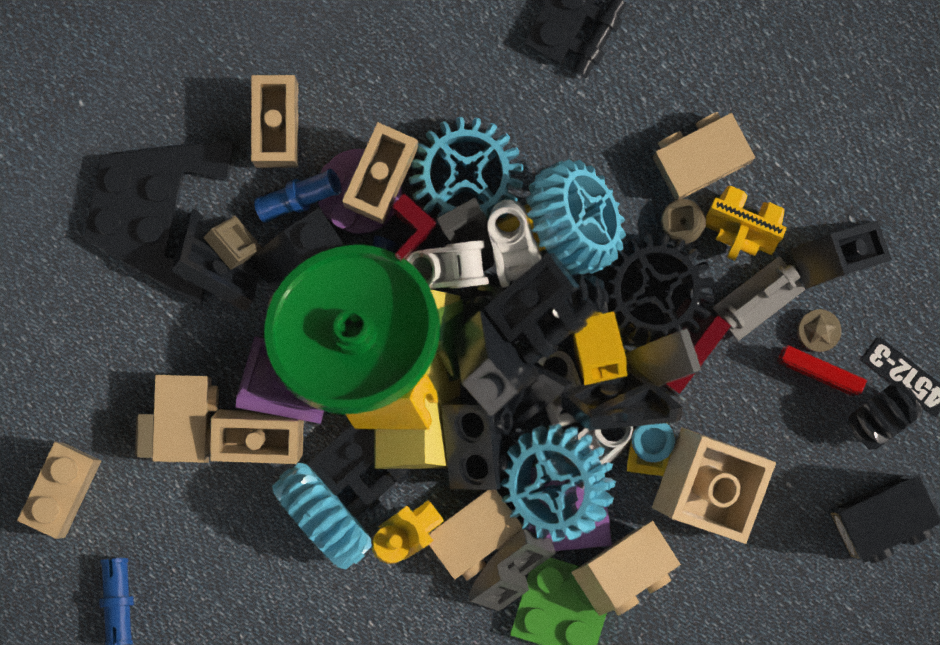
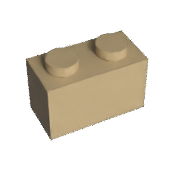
[251,75,298,168]
[653,112,755,200]
[342,123,418,225]
[153,375,219,463]
[211,409,304,464]
[17,442,102,539]
[429,490,522,580]
[571,521,681,616]

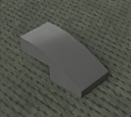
[437,198,495,272]
[625,329,701,387]
[468,529,556,611]

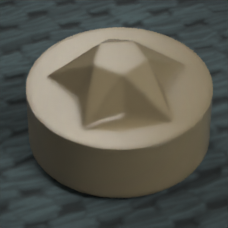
[661,199,706,244]
[797,309,841,353]

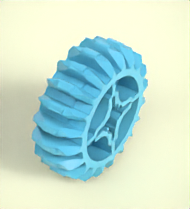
[409,117,524,226]
[526,159,626,275]
[500,424,616,542]
[272,463,372,570]

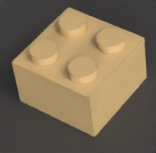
[652,427,776,544]

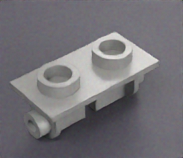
[712,256,806,341]

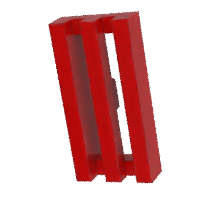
[777,345,867,396]

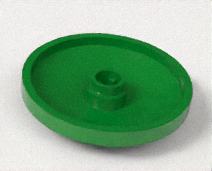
[264,245,440,414]

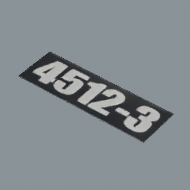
[862,337,940,417]

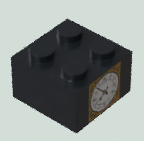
[827,475,940,564]

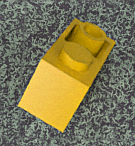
[572,311,627,385]

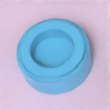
[631,423,675,462]

